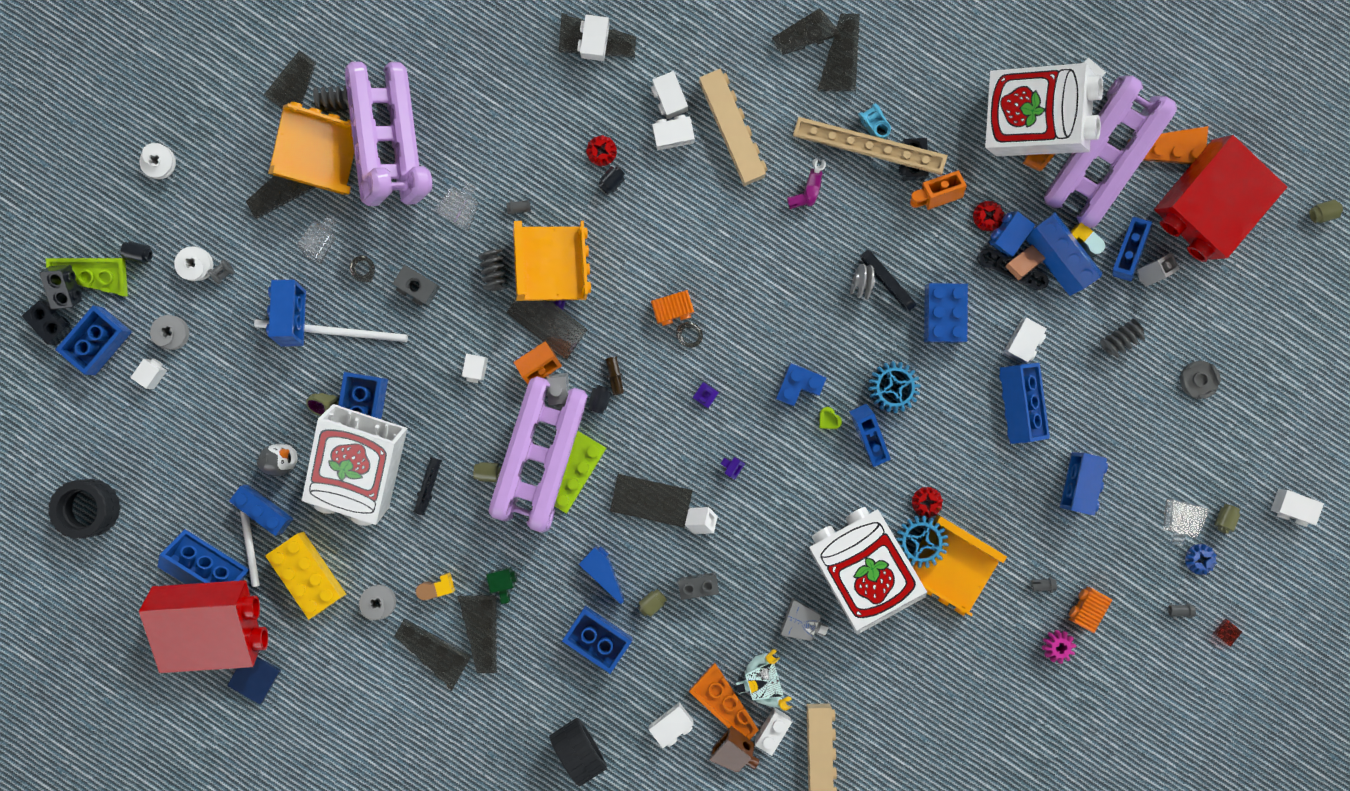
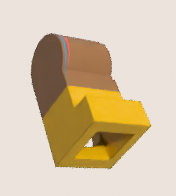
[416,572,455,600]

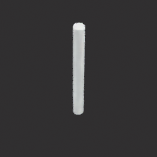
[240,511,260,587]

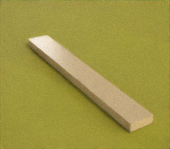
[793,117,948,175]

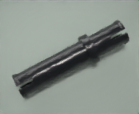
[413,457,442,516]

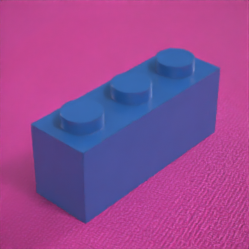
[1113,217,1152,282]
[229,485,294,536]

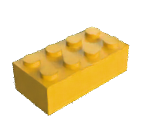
[265,532,347,620]

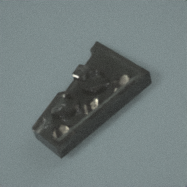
[772,8,841,55]
[264,50,316,109]

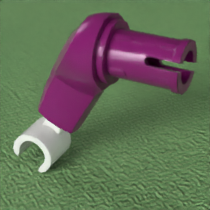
[787,158,826,209]

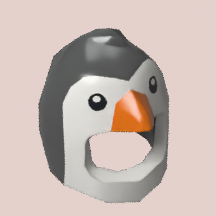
[257,444,298,476]

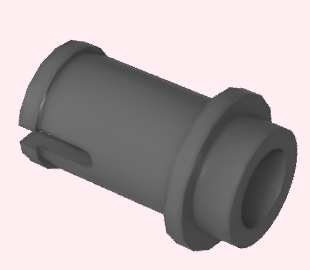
[506,200,531,215]
[1031,577,1057,593]
[1168,603,1196,619]

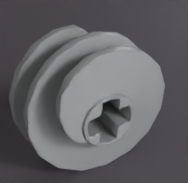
[850,264,875,300]
[150,315,189,350]
[359,585,397,620]

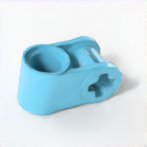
[858,103,891,139]

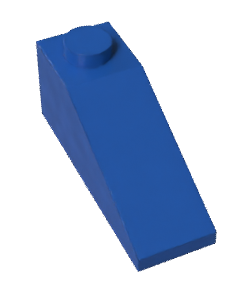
[849,404,891,467]
[579,546,624,604]

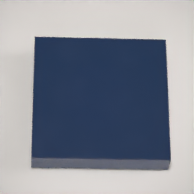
[227,656,281,705]

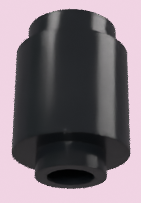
[597,166,625,195]
[120,241,153,264]
[588,385,611,414]

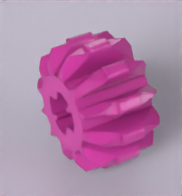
[1041,630,1076,664]

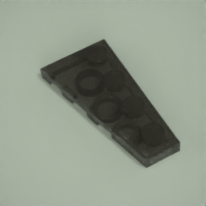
[559,12,636,58]
[818,14,860,92]
[246,176,316,219]
[394,618,472,691]

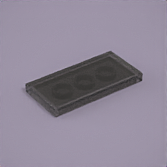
[507,299,588,360]
[610,474,693,528]

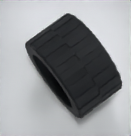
[48,479,120,539]
[549,718,607,786]

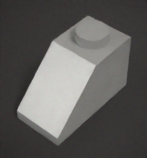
[1137,253,1180,287]

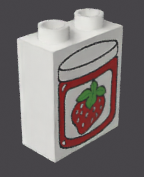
[985,63,1103,156]
[302,404,407,526]
[809,507,927,635]

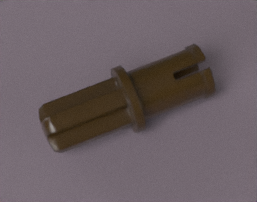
[605,356,624,395]

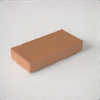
[1005,245,1045,280]

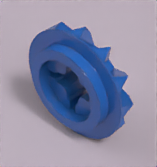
[1185,544,1217,575]

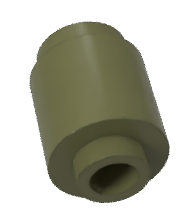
[1309,199,1343,223]
[473,462,502,482]
[1214,504,1240,534]
[638,589,667,617]

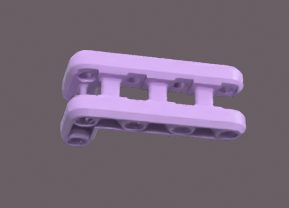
[345,62,432,206]
[1044,76,1177,228]
[489,376,588,533]

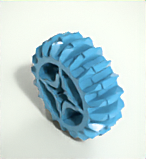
[868,361,921,413]
[896,516,949,568]

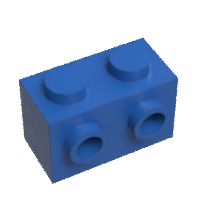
[989,211,1035,257]

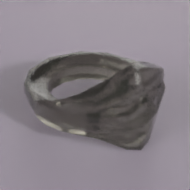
[350,255,375,282]
[676,322,703,348]

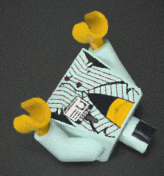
[736,649,792,711]

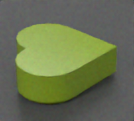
[819,407,842,429]

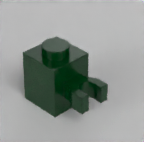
[486,567,517,604]

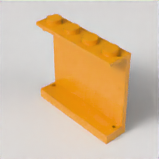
[268,102,354,195]
[513,221,591,301]
[909,515,1007,616]

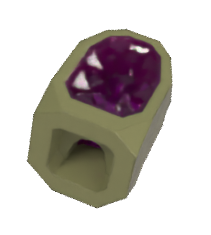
[306,393,339,416]

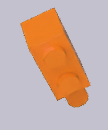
[910,170,967,210]

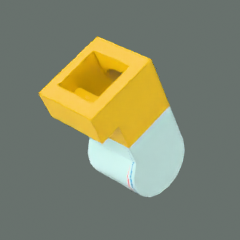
[1070,223,1105,256]

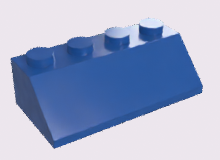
[1025,213,1102,296]
[999,363,1050,444]
[157,529,249,584]

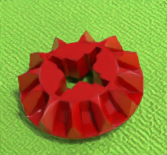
[586,135,617,166]
[973,201,1004,231]
[912,487,943,518]

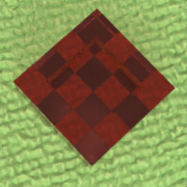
[1213,619,1242,647]

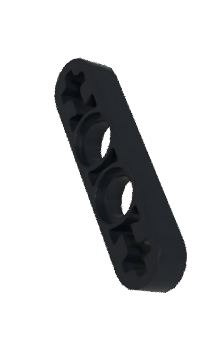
[977,249,1049,291]
[860,250,916,312]

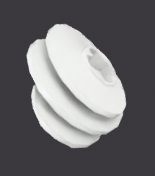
[140,143,176,179]
[174,246,214,281]

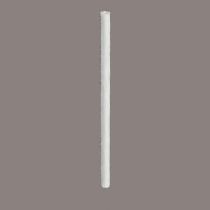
[254,320,408,342]

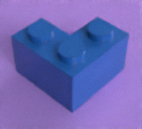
[775,363,827,406]

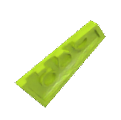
[45,258,128,297]
[554,431,607,514]

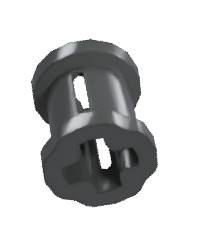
[208,259,235,284]

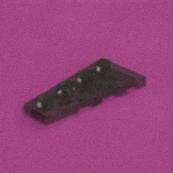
[457,595,497,673]

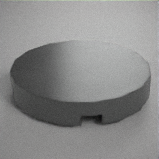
[1180,361,1221,399]

